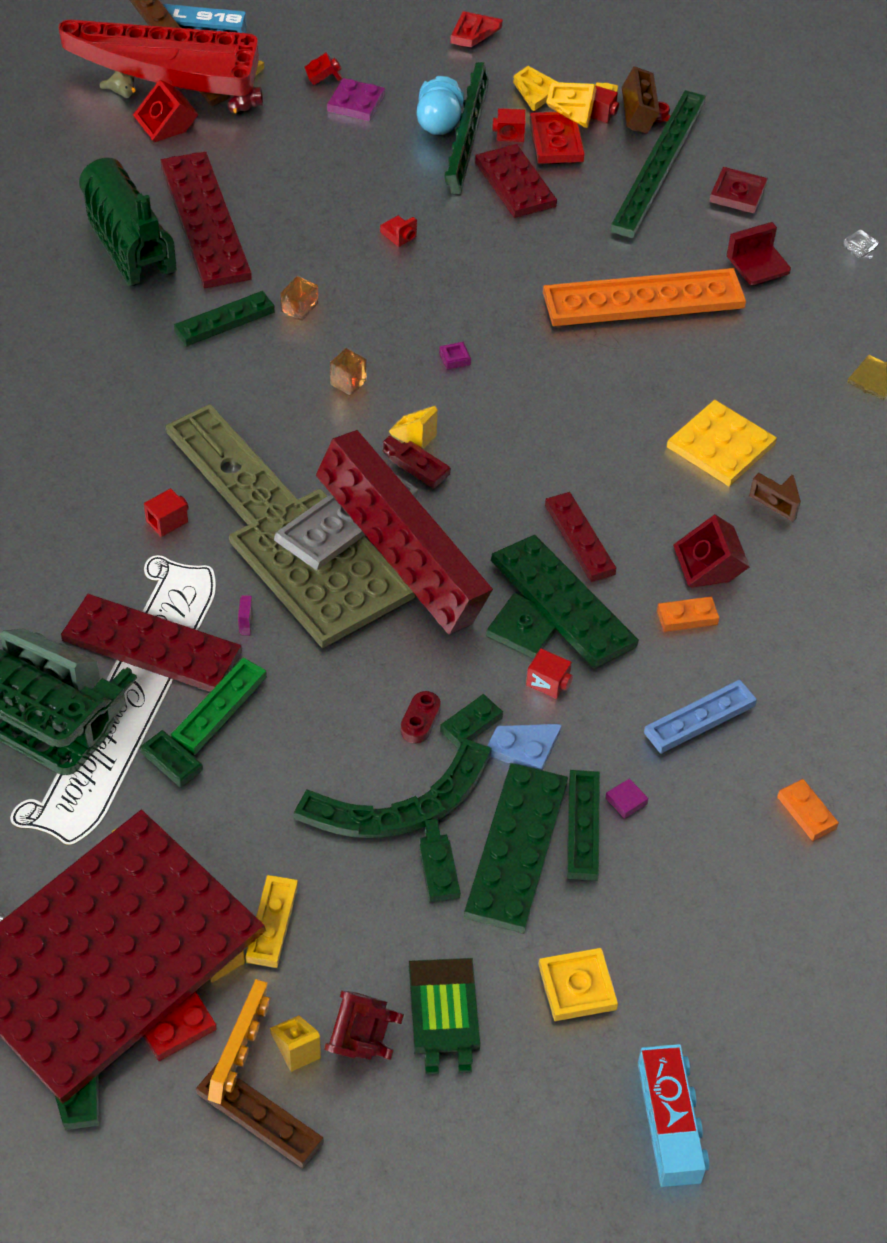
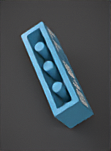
[163,4,247,33]

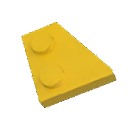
[513,66,557,111]
[547,82,596,128]

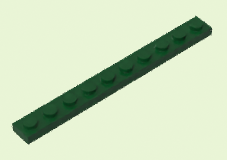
[610,90,706,238]

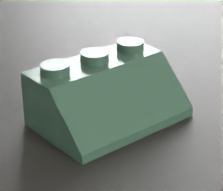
[0,628,100,691]

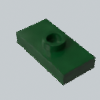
[140,730,203,788]

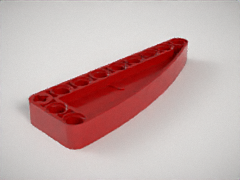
[59,20,259,96]

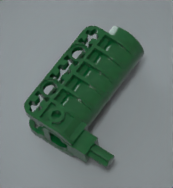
[79,158,177,286]
[0,649,137,775]

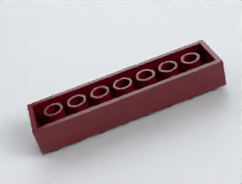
[316,430,493,635]

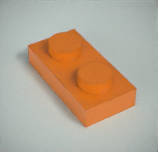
[657,597,719,632]
[777,779,839,841]

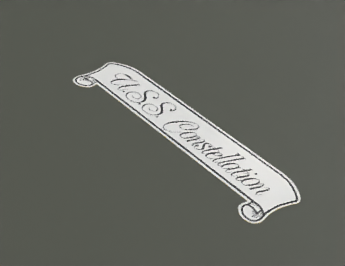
[10,555,216,845]

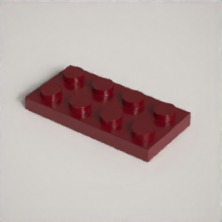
[475,144,557,218]

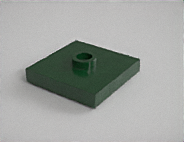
[486,593,556,659]

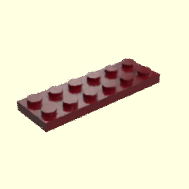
[61,594,242,692]

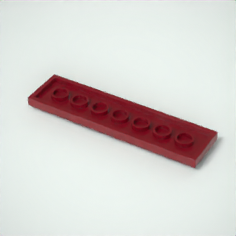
[160,151,252,289]

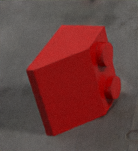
[133,79,199,142]

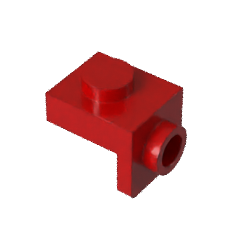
[304,52,342,85]

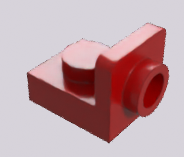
[380,215,417,247]

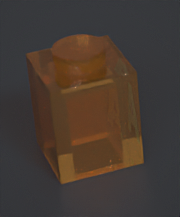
[280,276,318,321]
[330,348,366,396]

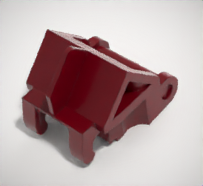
[324,990,404,1060]

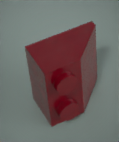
[673,514,750,588]

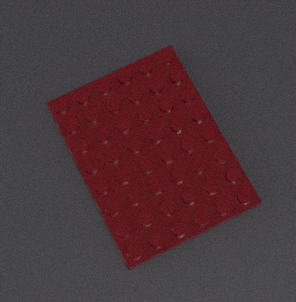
[0,809,266,1104]

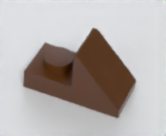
[749,473,801,522]

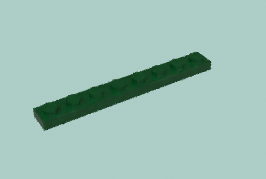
[445,62,489,194]

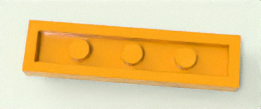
[208,979,270,1104]

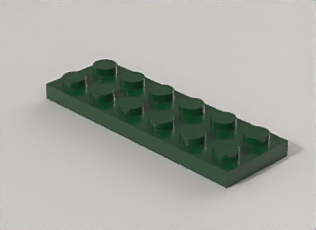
[490,534,639,669]
[464,763,568,934]

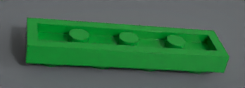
[171,657,267,755]

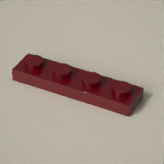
[545,492,617,582]

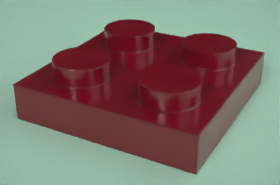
[709,167,768,214]

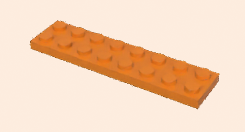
[543,268,746,326]

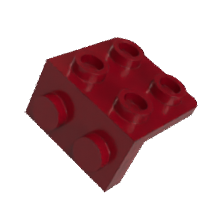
[726,222,791,285]

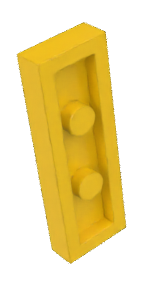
[246,875,298,968]

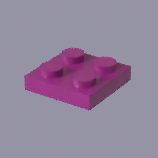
[327,78,385,121]

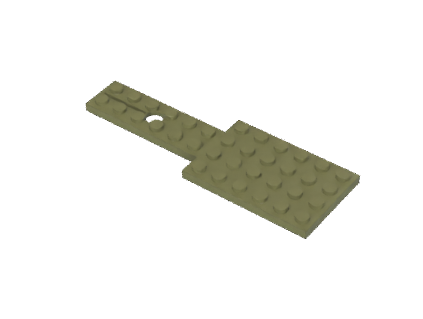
[165,404,415,649]

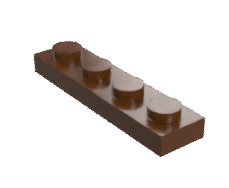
[196,1063,324,1169]

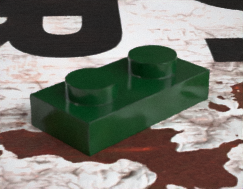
[440,694,503,748]

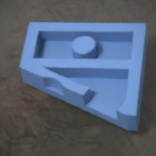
[487,724,562,770]

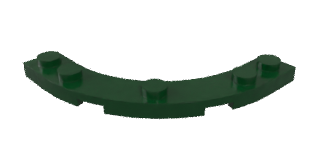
[294,738,492,838]

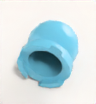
[416,76,464,135]

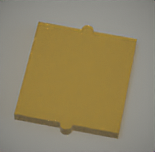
[847,355,887,400]

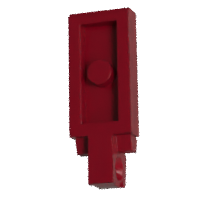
[382,436,451,489]

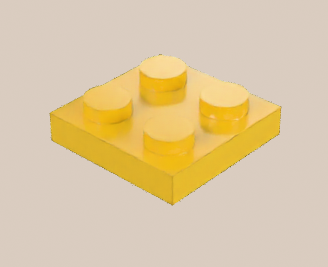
[539,948,618,1021]

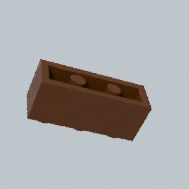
[622,66,660,134]

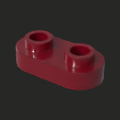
[401,691,441,744]

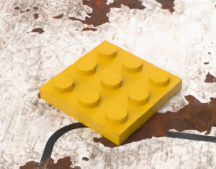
[667,399,777,487]

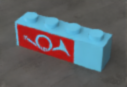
[638,1044,709,1187]

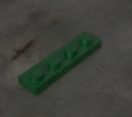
[174,290,275,347]
[567,770,600,881]

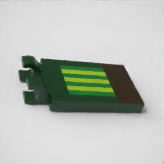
[409,958,480,1074]

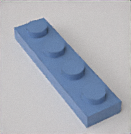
[644,679,757,754]

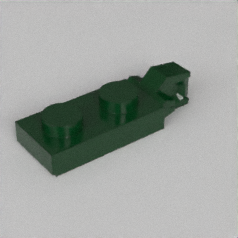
[419,819,461,902]

